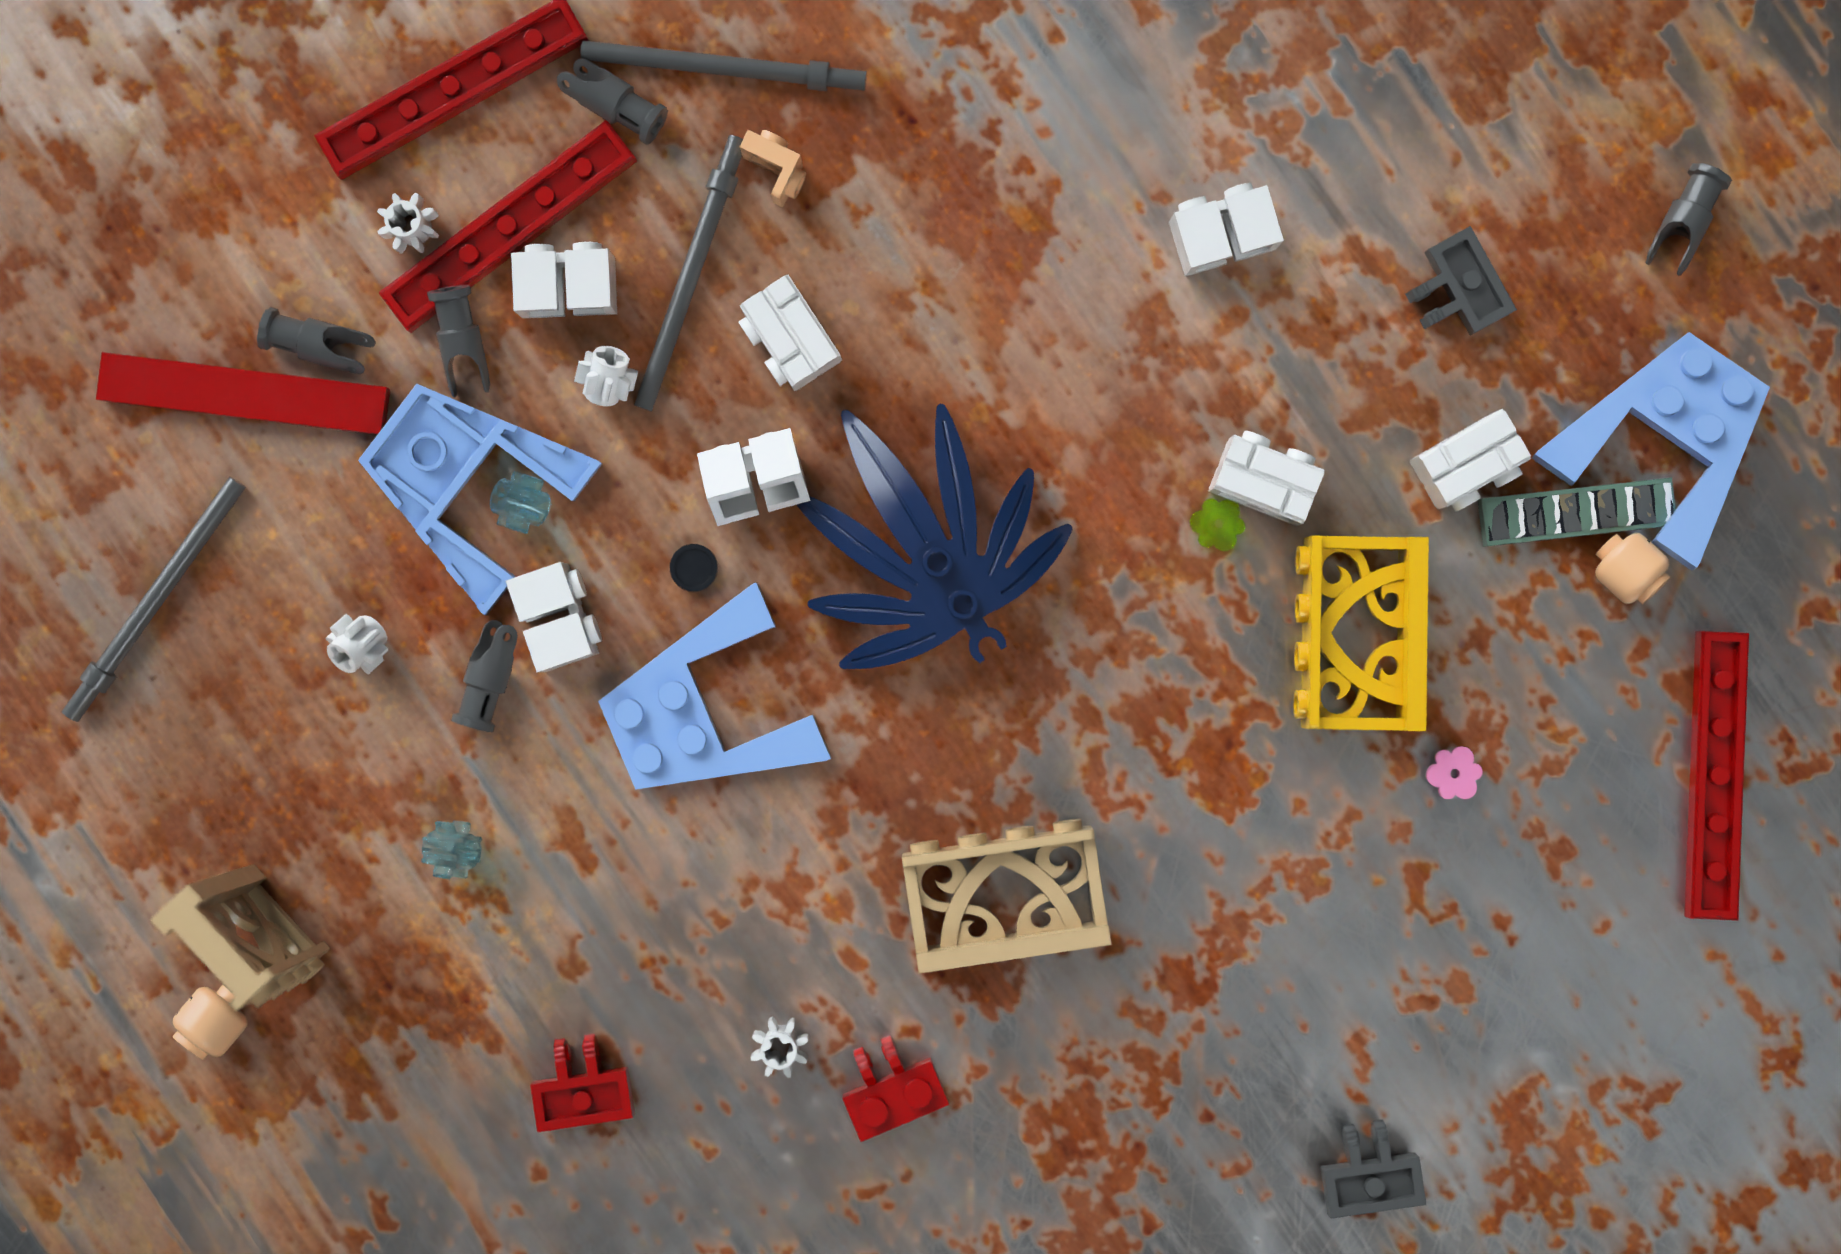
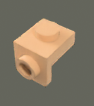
[740,130,806,207]

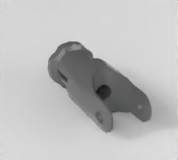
[557,58,668,145]
[1646,163,1732,276]
[427,285,490,398]
[257,307,376,374]
[451,620,518,732]

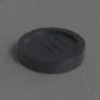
[670,544,718,592]

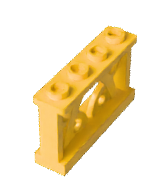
[1293,535,1429,731]

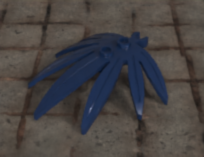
[797,404,1073,669]

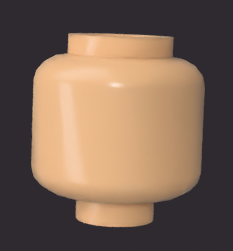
[1595,533,1671,605]
[173,985,247,1060]

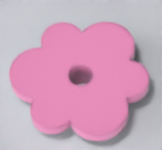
[1426,746,1483,799]

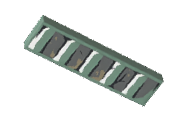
[1477,477,1676,547]

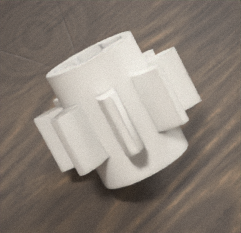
[377,193,439,254]
[574,346,638,406]
[326,614,388,674]
[751,1016,810,1078]

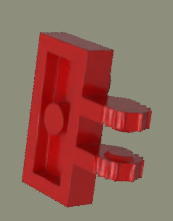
[530,1034,635,1133]
[842,1035,949,1142]

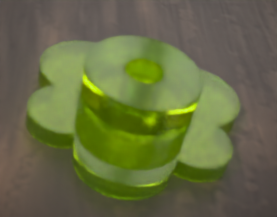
[1189,498,1245,551]

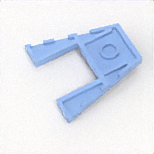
[1532,332,1770,571]
[358,384,602,615]
[598,582,831,790]

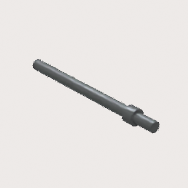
[581,40,867,92]
[634,135,743,412]
[62,477,246,722]

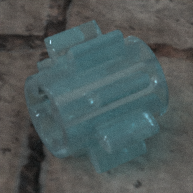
[490,471,551,534]
[421,820,482,880]

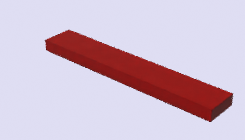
[314,0,589,180]
[379,120,637,333]
[96,352,391,435]
[1684,631,1749,921]

